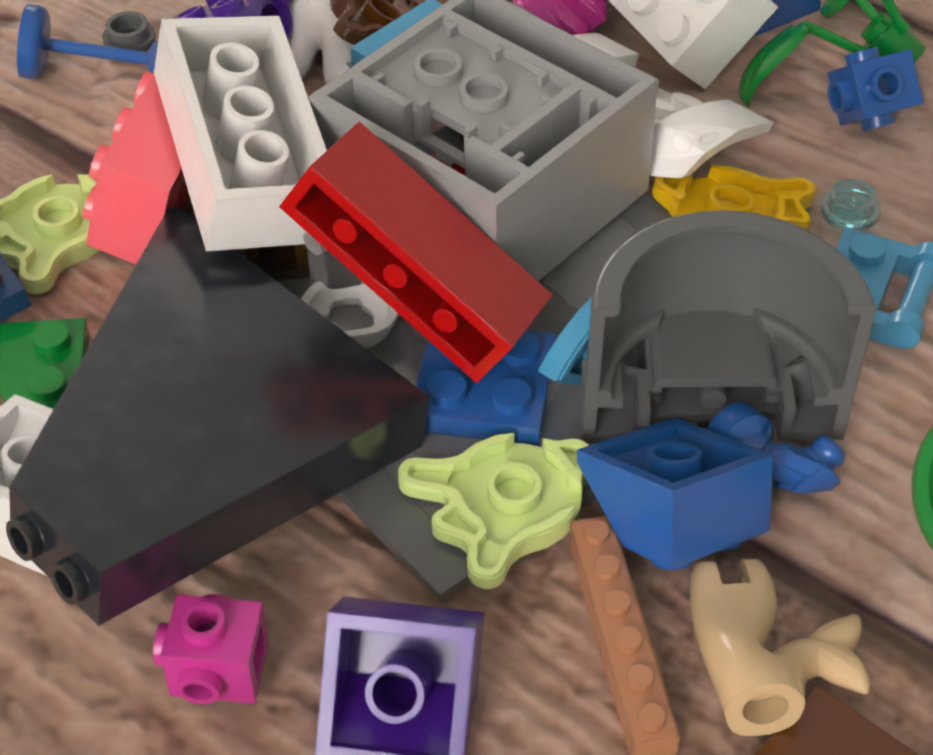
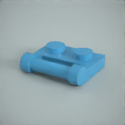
[836,227,933,349]

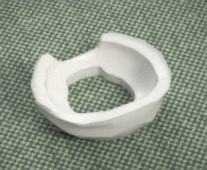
[301,281,399,349]

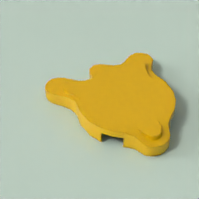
[652,165,817,230]

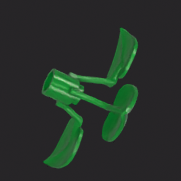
[739,0,926,107]

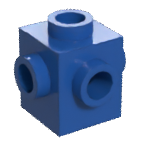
[827,47,924,131]

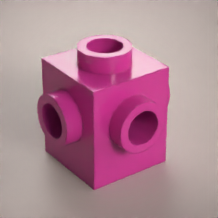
[153,594,269,704]

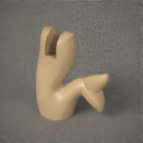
[690,558,870,736]

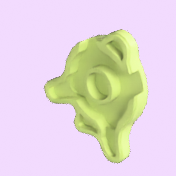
[0,174,100,294]
[398,433,589,589]

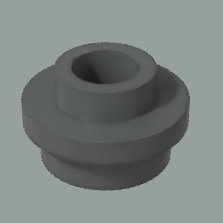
[102,11,156,52]

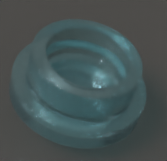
[821,179,881,231]

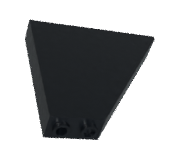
[6,206,430,626]

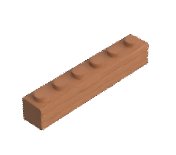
[569,515,680,755]

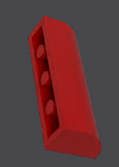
[279,121,552,383]

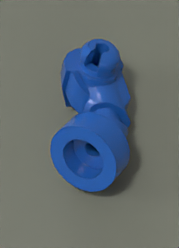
[707,402,845,494]

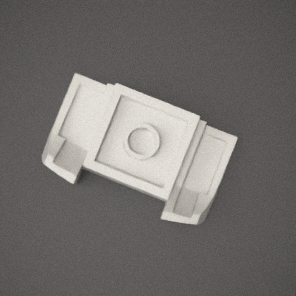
[573,33,774,178]

